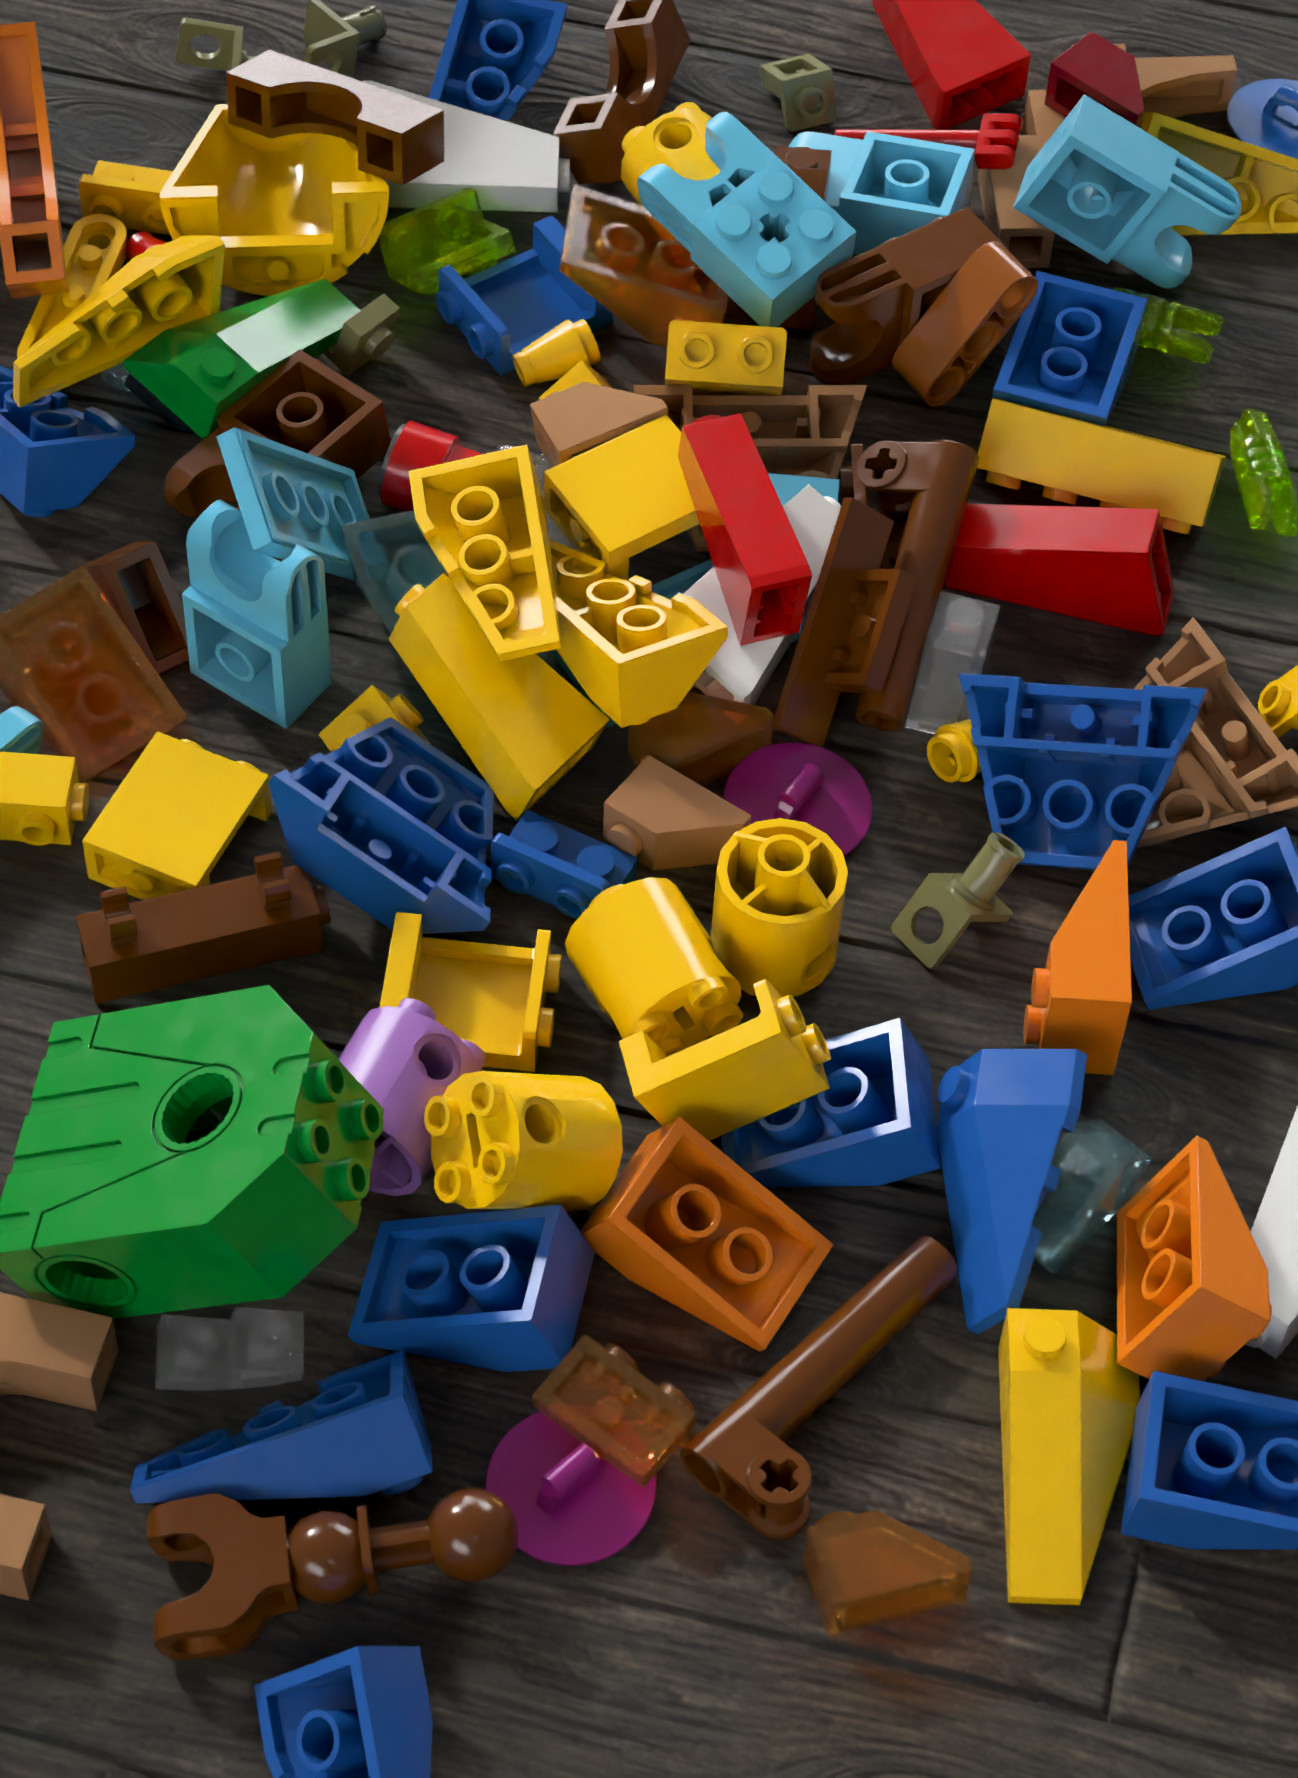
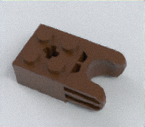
[808,207,1007,385]
[165,349,391,518]

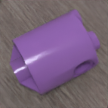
[338,998,486,1196]

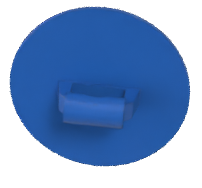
[1227,79,1298,159]

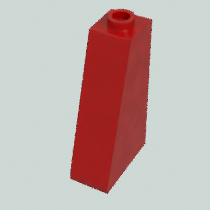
[872,0,1031,130]
[678,413,812,646]
[945,504,1175,636]

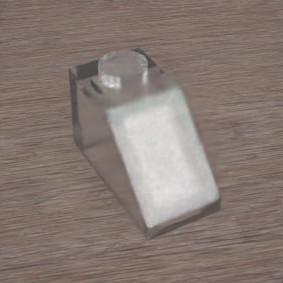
[906,591,1000,734]

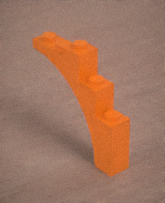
[0,21,69,298]

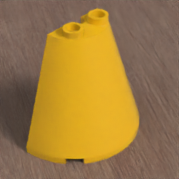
[160,104,389,296]

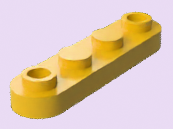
[17,214,128,358]

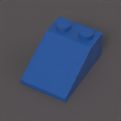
[992,271,1148,426]
[1128,827,1298,1010]
[721,1018,940,1187]
[348,1205,595,1372]
[1121,1371,1298,1549]

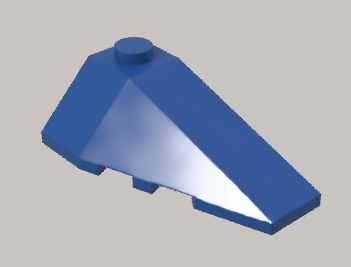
[429,0,568,122]

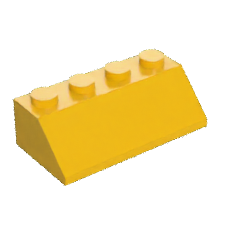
[977,399,1226,535]

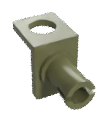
[303,0,387,78]
[176,18,254,105]
[891,832,1025,968]

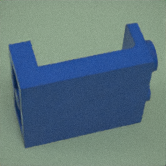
[435,215,615,376]

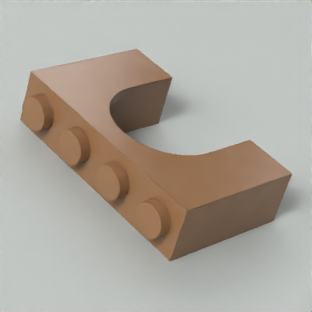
[0,1292,119,1601]

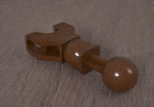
[146,1488,518,1660]

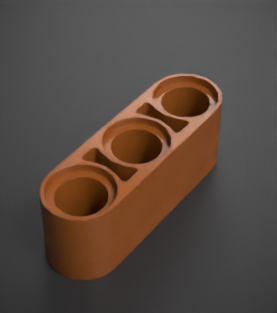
[892,241,1039,407]

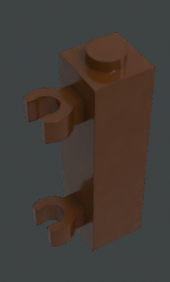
[76,851,331,1004]

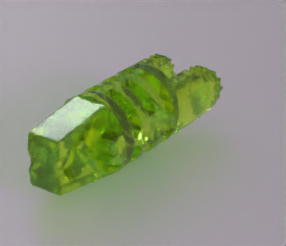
[1114,287,1225,364]
[1230,408,1298,537]

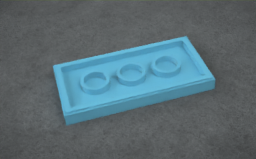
[216,427,388,585]

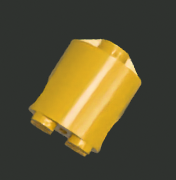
[621,102,720,266]
[711,818,848,997]
[565,877,743,1057]
[424,1071,623,1211]

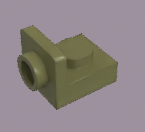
[759,54,837,132]

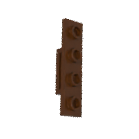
[771,497,918,748]

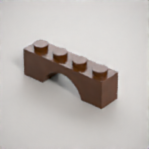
[553,0,691,185]
[226,50,444,186]

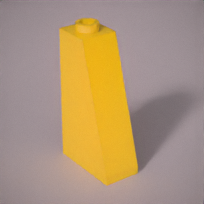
[389,573,610,821]

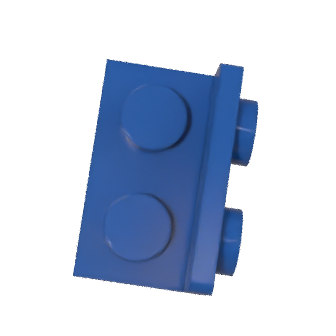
[491,810,638,919]

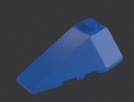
[0,365,135,517]
[936,1049,1087,1335]
[130,1350,432,1503]
[254,1646,433,1778]

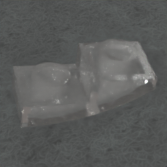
[155,1306,304,1391]

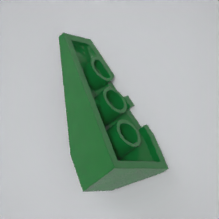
[123,279,360,439]

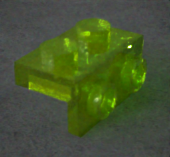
[378,188,516,294]

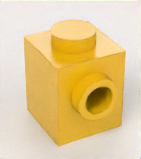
[0,751,89,846]

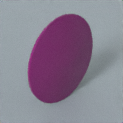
[723,742,872,857]
[486,1405,656,1566]

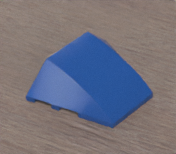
[959,673,1208,871]
[268,717,494,934]

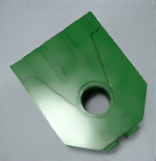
[0,985,384,1319]

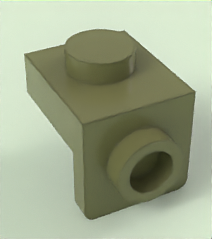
[323,293,400,377]

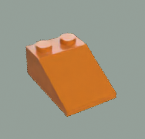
[1023,840,1132,1075]
[580,1116,834,1352]
[1117,1136,1272,1381]

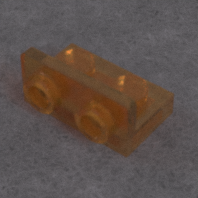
[532,1334,697,1488]

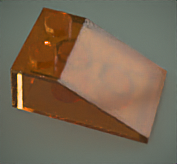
[559,185,728,348]
[0,565,188,783]

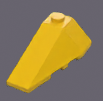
[1141,112,1298,235]
[13,236,225,408]
[408,445,562,662]
[550,540,728,728]
[998,1308,1140,1605]

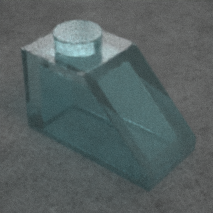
[1032,1119,1153,1273]

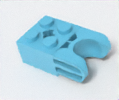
[1013,94,1241,289]
[637,112,856,327]
[789,131,974,255]
[182,500,332,729]

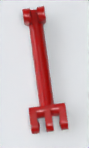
[834,113,1023,169]

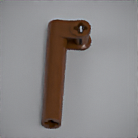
[855,440,979,732]
[680,1236,958,1540]

